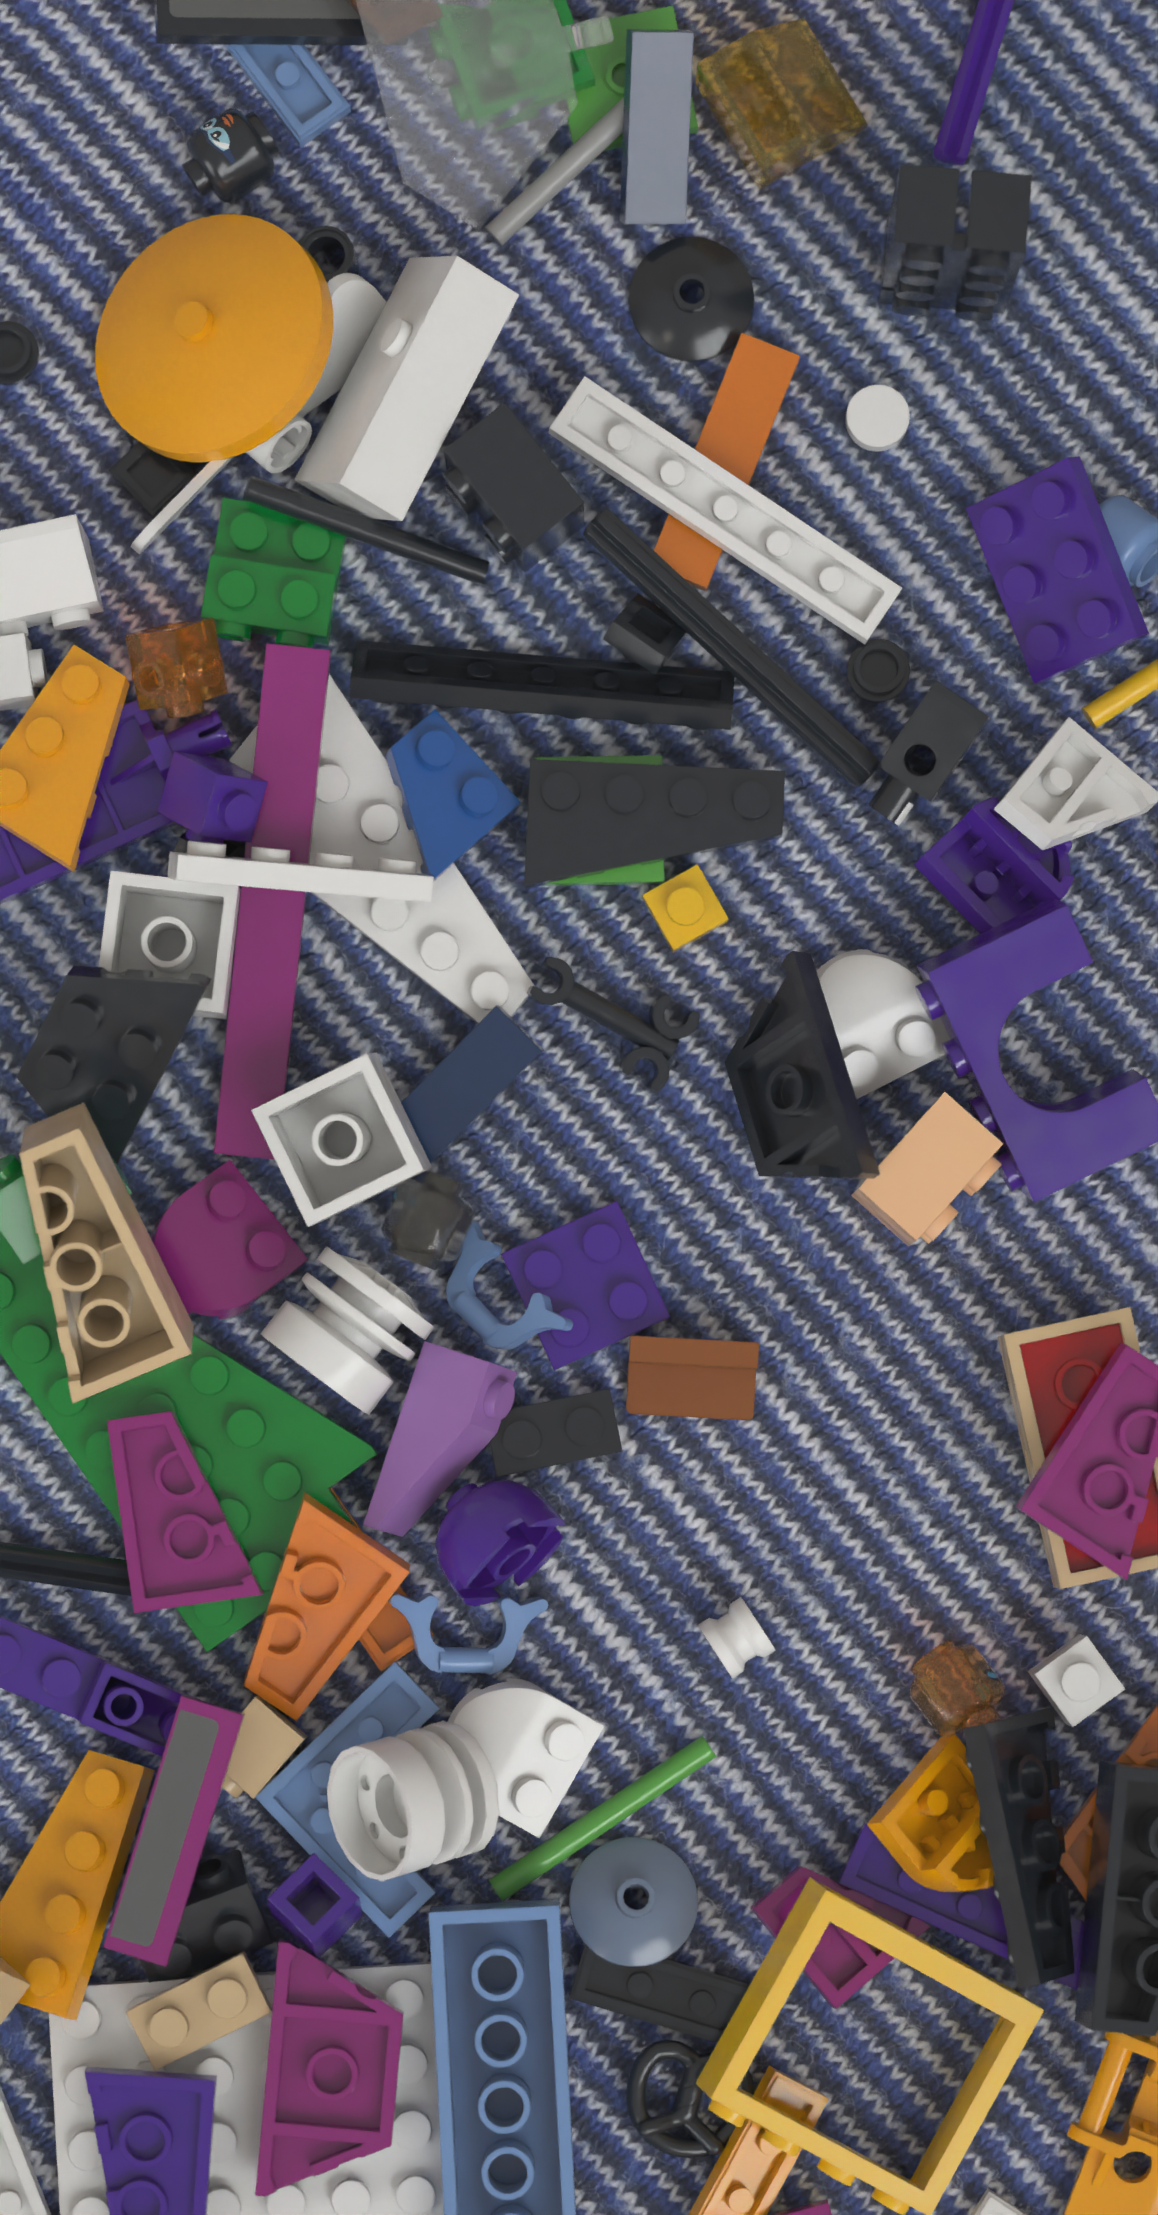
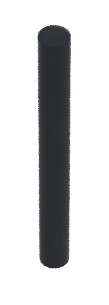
[243,475,489,585]

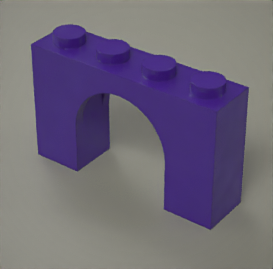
[915,898,1158,1202]

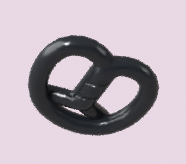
[626,2039,754,2158]

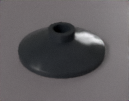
[629,237,754,362]

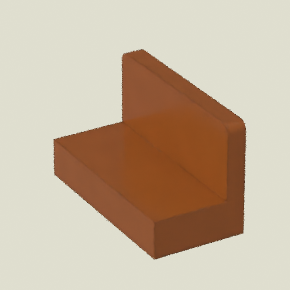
[626,1336,759,1420]

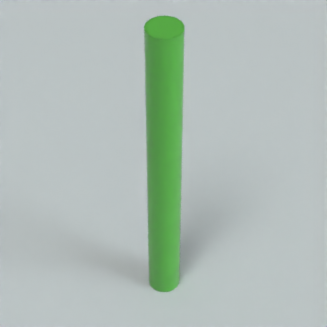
[489,1735,717,1901]

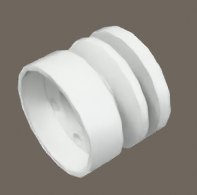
[261,1246,435,1415]
[327,1721,499,1881]

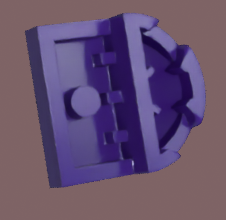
[914,797,1074,934]

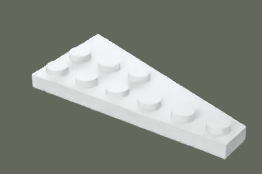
[229,674,534,1024]

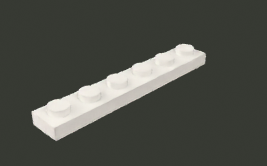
[549,376,902,644]

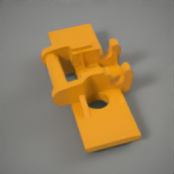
[1063,2032,1158,2215]

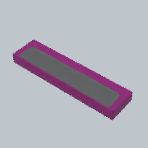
[104,1695,245,1967]

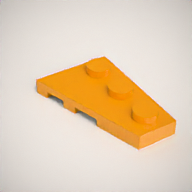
[0,645,130,872]

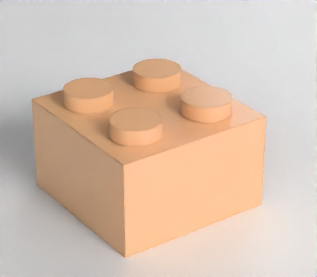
[851,1092,1003,1246]

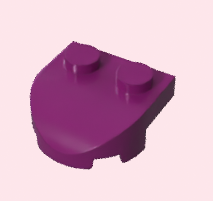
[151,1160,309,1320]

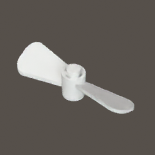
[131,273,387,554]

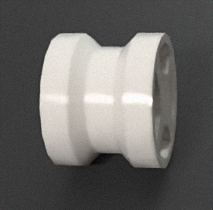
[698,1597,775,1679]

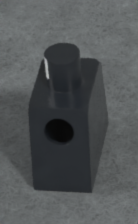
[868,680,991,826]

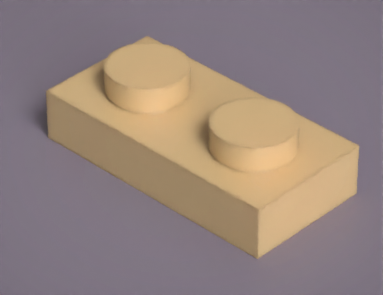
[126,1951,272,2071]

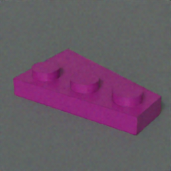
[1015,1343,1158,1580]
[107,1411,264,1613]

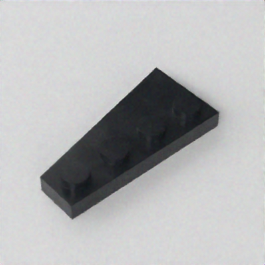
[524,759,785,889]
[963,1707,1075,1988]

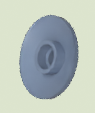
[569,1837,698,1967]

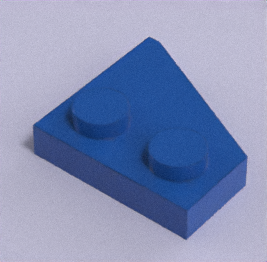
[385,709,521,881]

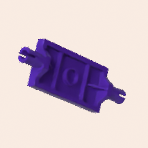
[0,698,233,904]

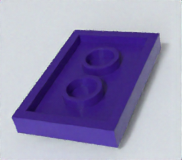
[966,456,1149,684]

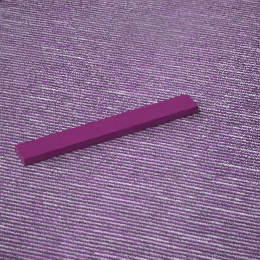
[214,643,331,1160]

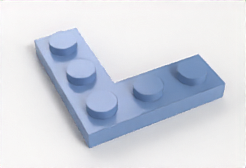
[255,1661,440,1938]

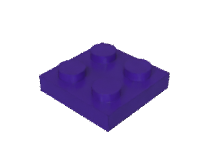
[501,1201,670,1371]

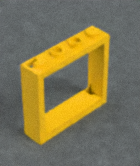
[696,1877,1044,2215]

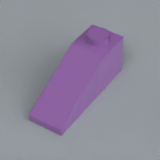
[363,1341,517,1537]

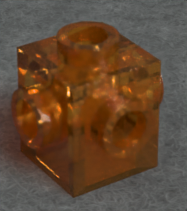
[125,618,228,718]

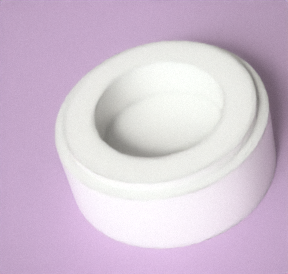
[845,385,910,451]

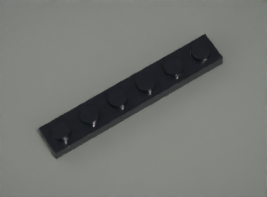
[350,640,735,730]

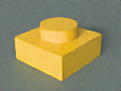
[642,864,729,953]

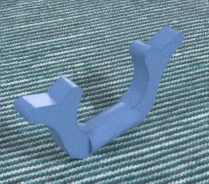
[446,1218,573,1350]
[388,1592,548,1675]

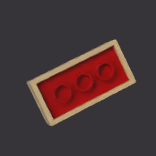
[997,1307,1158,1589]

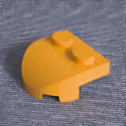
[867,1734,994,1892]

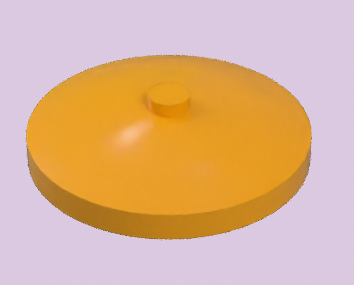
[95,214,333,462]

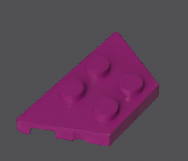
[255,1940,404,2196]

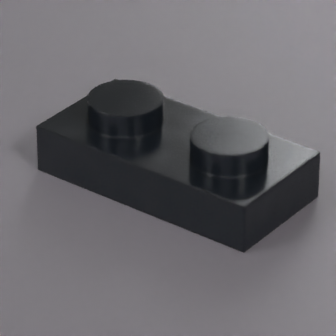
[490,1389,623,1477]

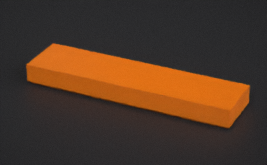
[654,333,800,591]

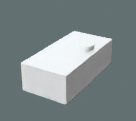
[295,256,519,521]

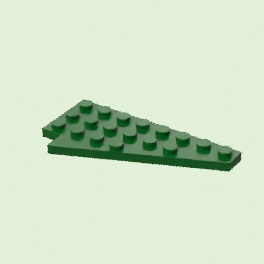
[0,1231,379,1652]

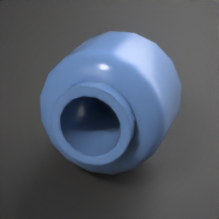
[1098,495,1158,587]

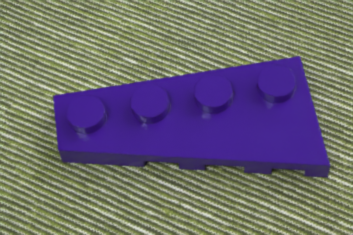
[84,2067,217,2215]

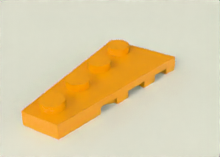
[0,1750,155,2020]

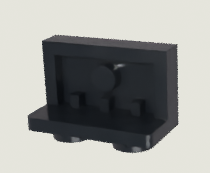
[139,1849,273,1983]

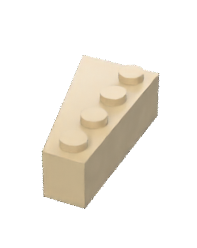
[19,1103,194,1404]

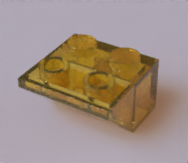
[695,18,868,190]

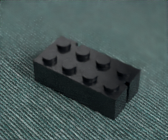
[878,164,1032,321]

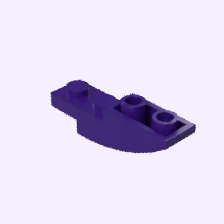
[0,1615,200,1756]

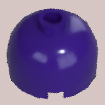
[435,1480,565,1607]

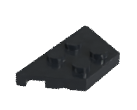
[724,951,880,1179]
[17,965,212,1165]

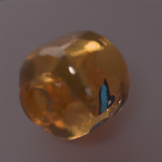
[909,1640,1005,1737]

